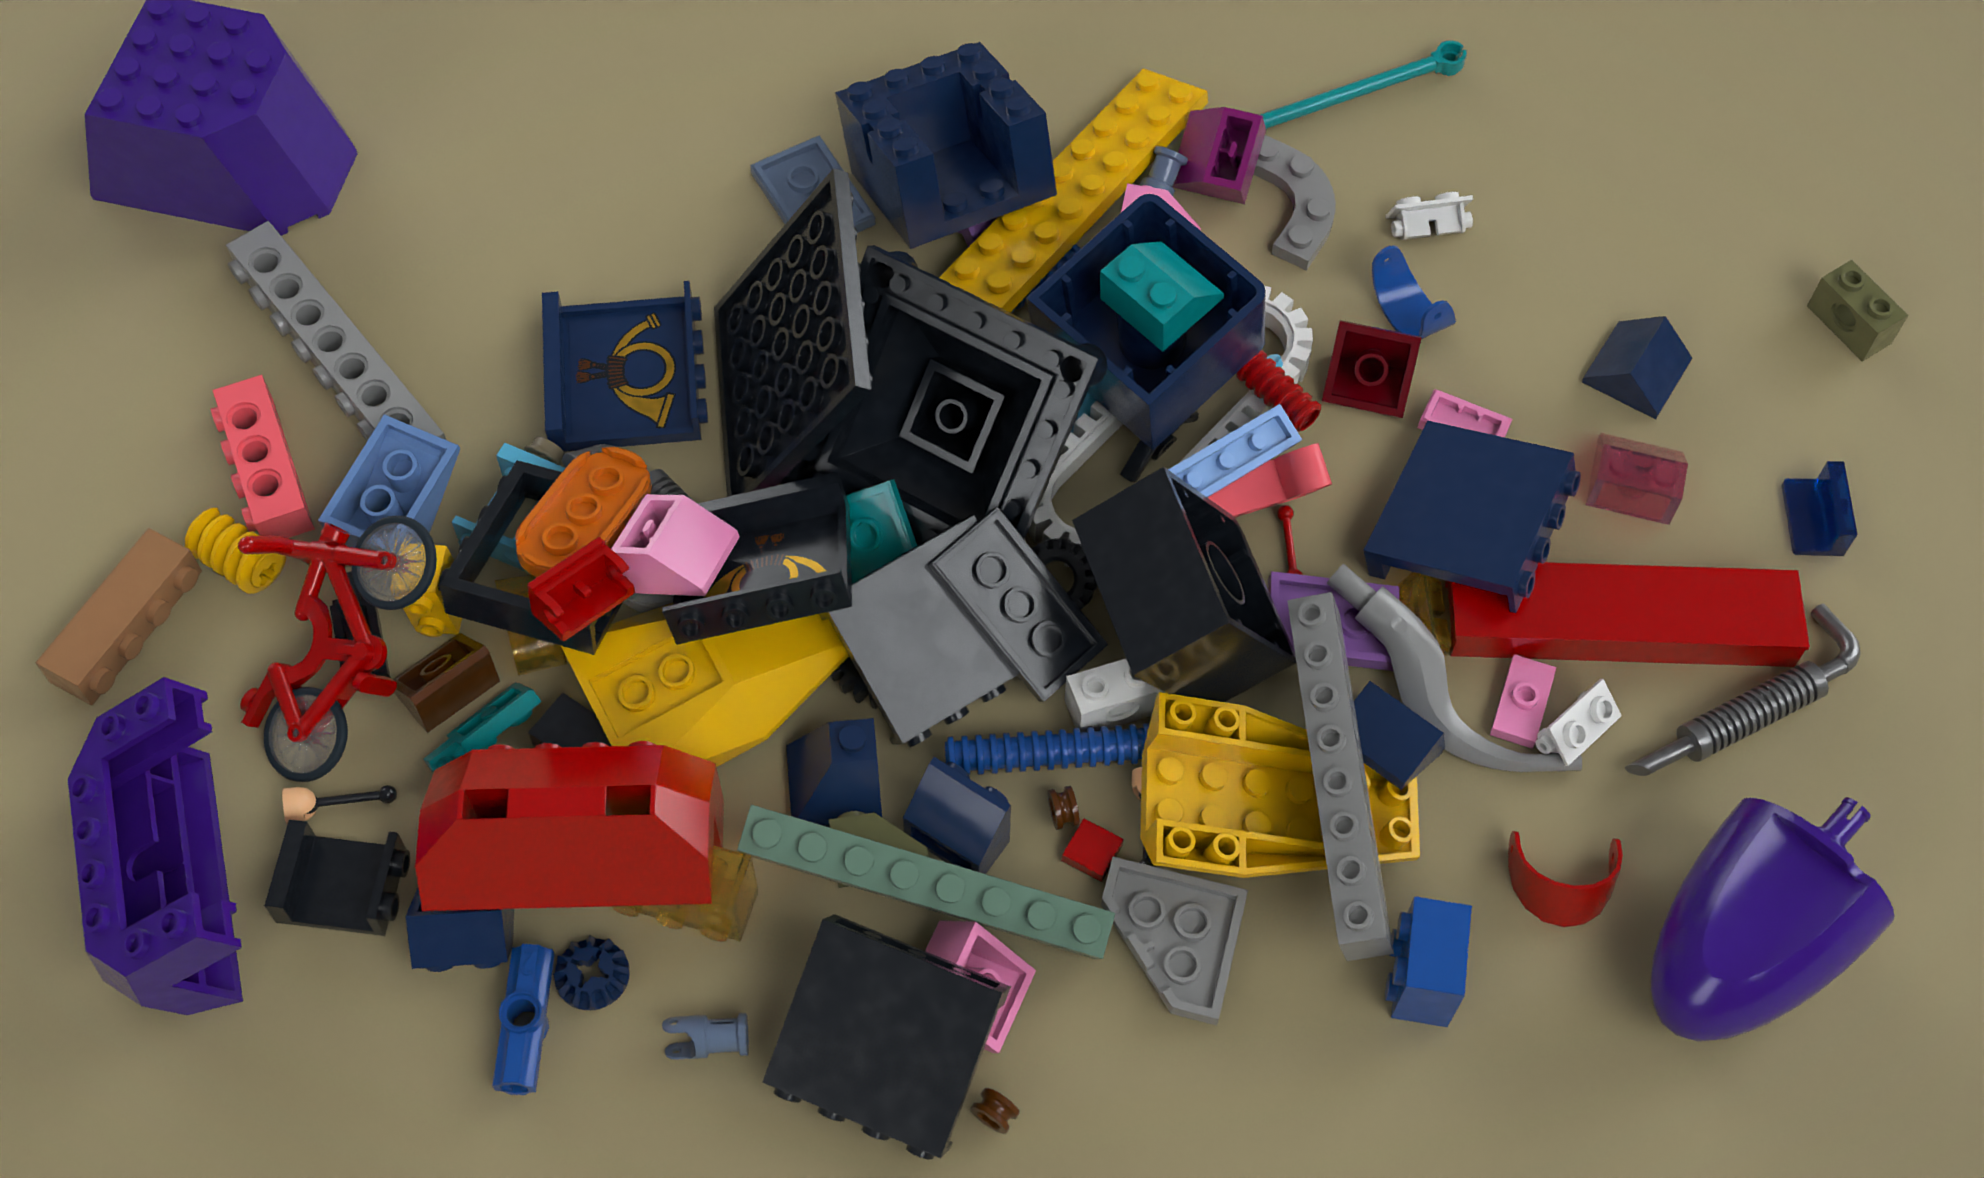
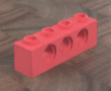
[210,374,315,538]

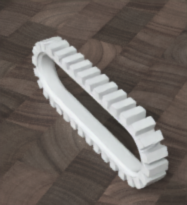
[1028,286,1313,567]

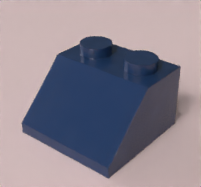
[405,888,514,972]

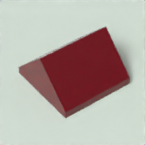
[1322,320,1422,418]

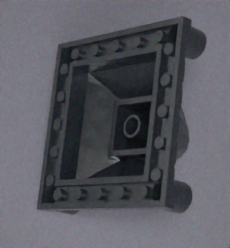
[780,245,1108,545]

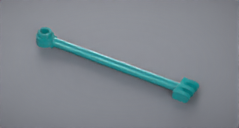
[1260,41,1467,129]

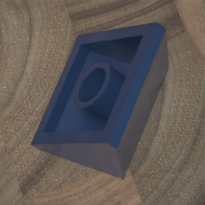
[1582,316,1692,419]
[1354,681,1445,790]

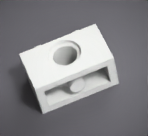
[1065,659,1165,732]

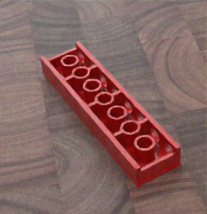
[1445,562,1810,667]

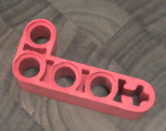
[1208,443,1332,518]

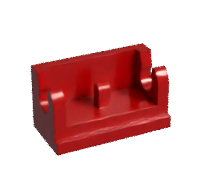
[527,537,635,642]

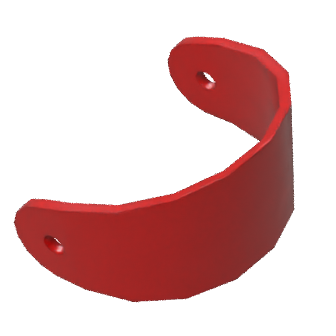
[1508,831,1623,927]

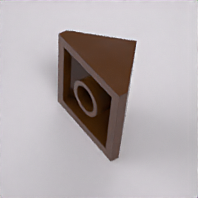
[393,633,500,733]

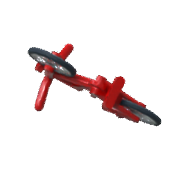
[238,516,437,782]

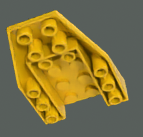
[561,602,849,767]

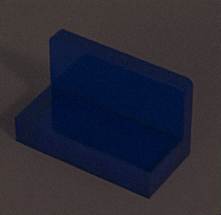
[1781,461,1858,556]

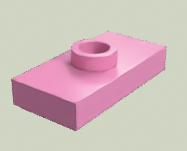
[1417,389,1512,437]
[1490,654,1557,749]

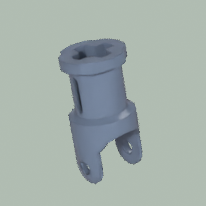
[1140,146,1188,196]
[662,1013,749,1059]

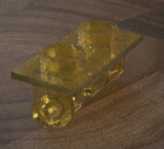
[1397,572,1452,657]

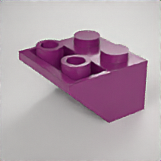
[1173,107,1266,205]

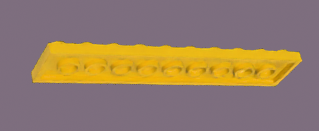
[939,68,1208,313]

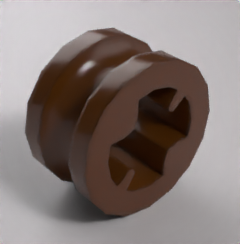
[1048,785,1080,830]
[971,1088,1020,1134]

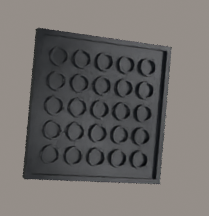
[714,168,873,497]

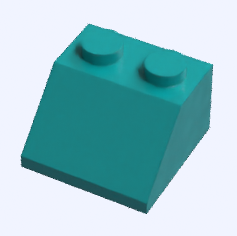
[1100,242,1224,352]

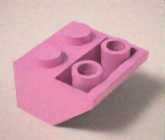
[611,494,740,596]

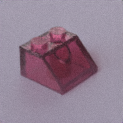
[1586,432,1688,525]

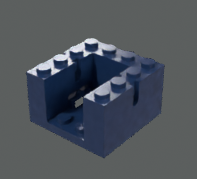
[835,42,1057,249]

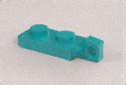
[423,682,542,773]

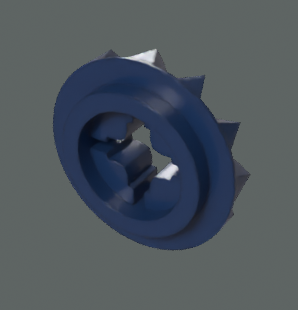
[553,935,630,1010]

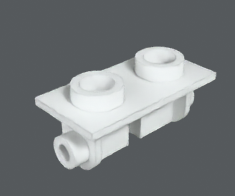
[1386,192,1473,240]
[1536,679,1622,766]

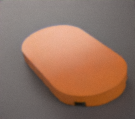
[515,447,652,577]

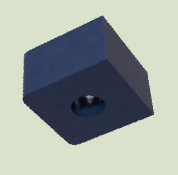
[1026,194,1266,450]

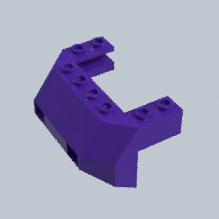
[68,677,243,1015]

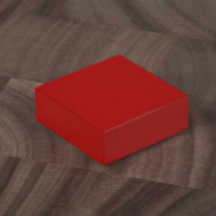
[1061,818,1124,882]

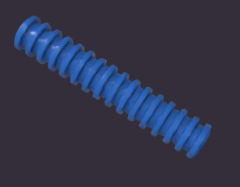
[945,723,1149,775]

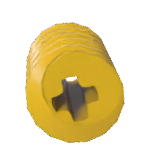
[185,508,286,594]

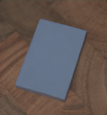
[750,135,876,233]

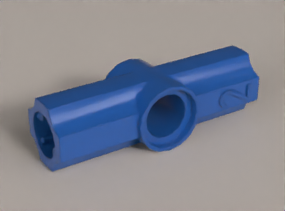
[492,944,555,1095]

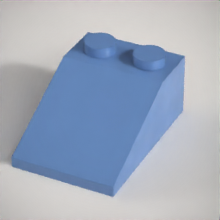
[318,414,460,555]

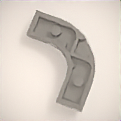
[1253,135,1335,271]

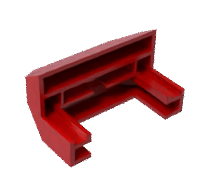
[415,741,724,911]

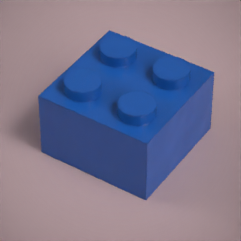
[1385,896,1472,1027]

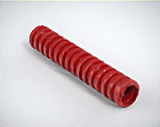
[1236,350,1321,432]

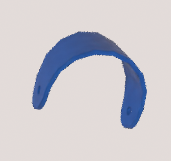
[1372,245,1456,339]

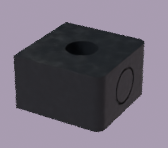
[1072,467,1297,702]

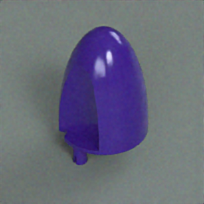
[1651,797,1894,1041]

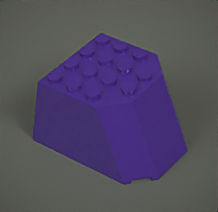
[84,0,358,236]

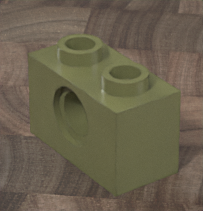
[1807,260,1908,362]

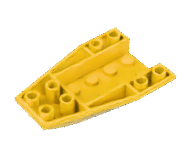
[1140,692,1420,878]

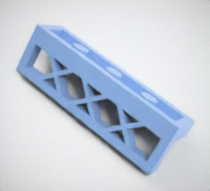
[1168,404,1302,498]

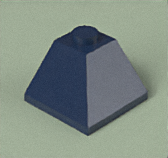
[786,718,882,828]

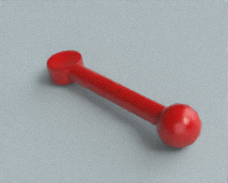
[1277,505,1303,575]

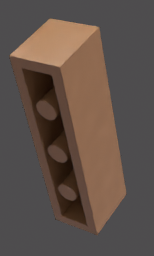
[35,528,202,706]

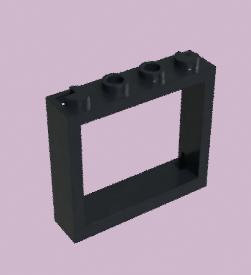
[438,460,624,655]

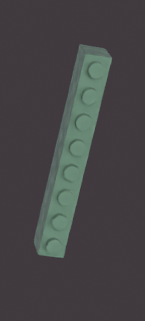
[737,804,1116,959]

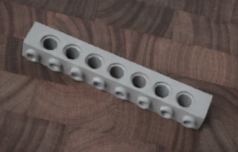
[226,221,446,441]
[1287,592,1394,961]

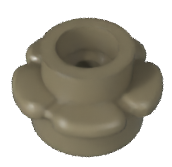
[524,437,565,465]

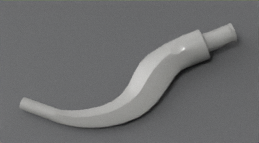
[1327,564,1582,772]

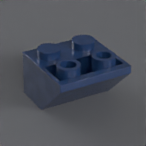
[903,757,1011,874]

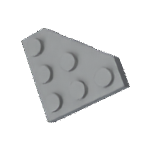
[1101,857,1248,1025]

